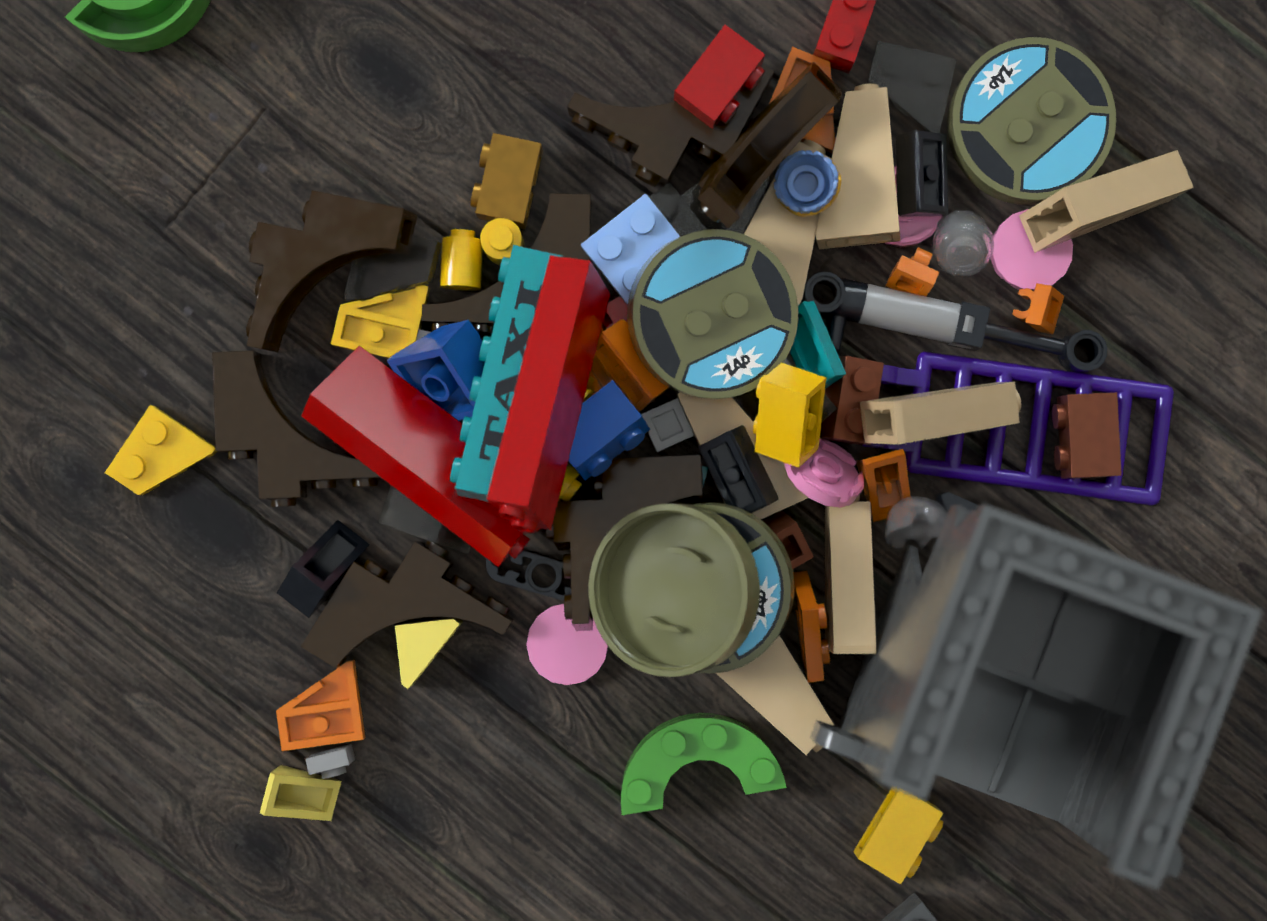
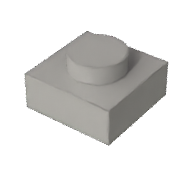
[641,398,694,452]
[305,744,355,779]

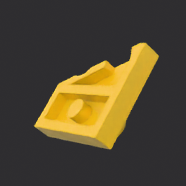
[331,285,430,359]
[105,405,217,495]

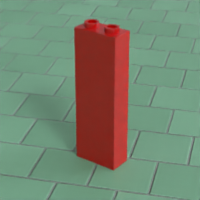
[486,255,610,533]
[301,345,541,567]

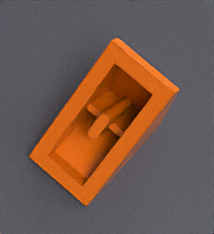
[856,449,913,522]

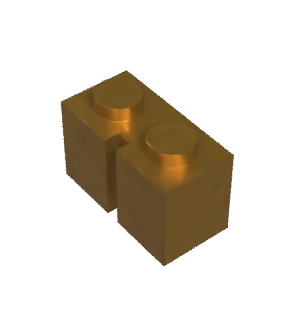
[470,133,543,229]

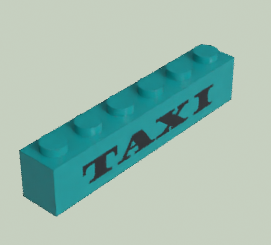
[450,245,563,502]

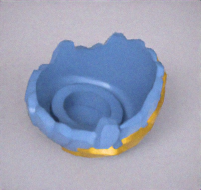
[774,150,842,217]

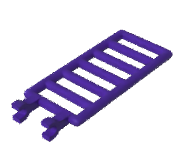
[862,352,1174,506]

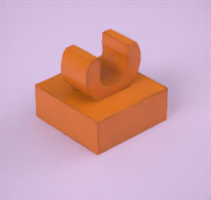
[885,247,939,296]
[1012,283,1064,335]

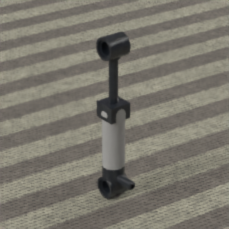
[802,272,1108,373]

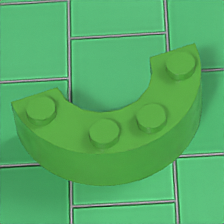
[65,0,211,52]
[621,713,787,815]

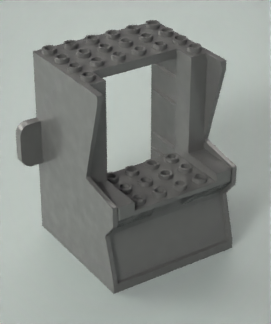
[810,504,1263,890]

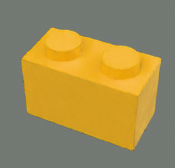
[753,362,826,468]
[853,788,943,885]

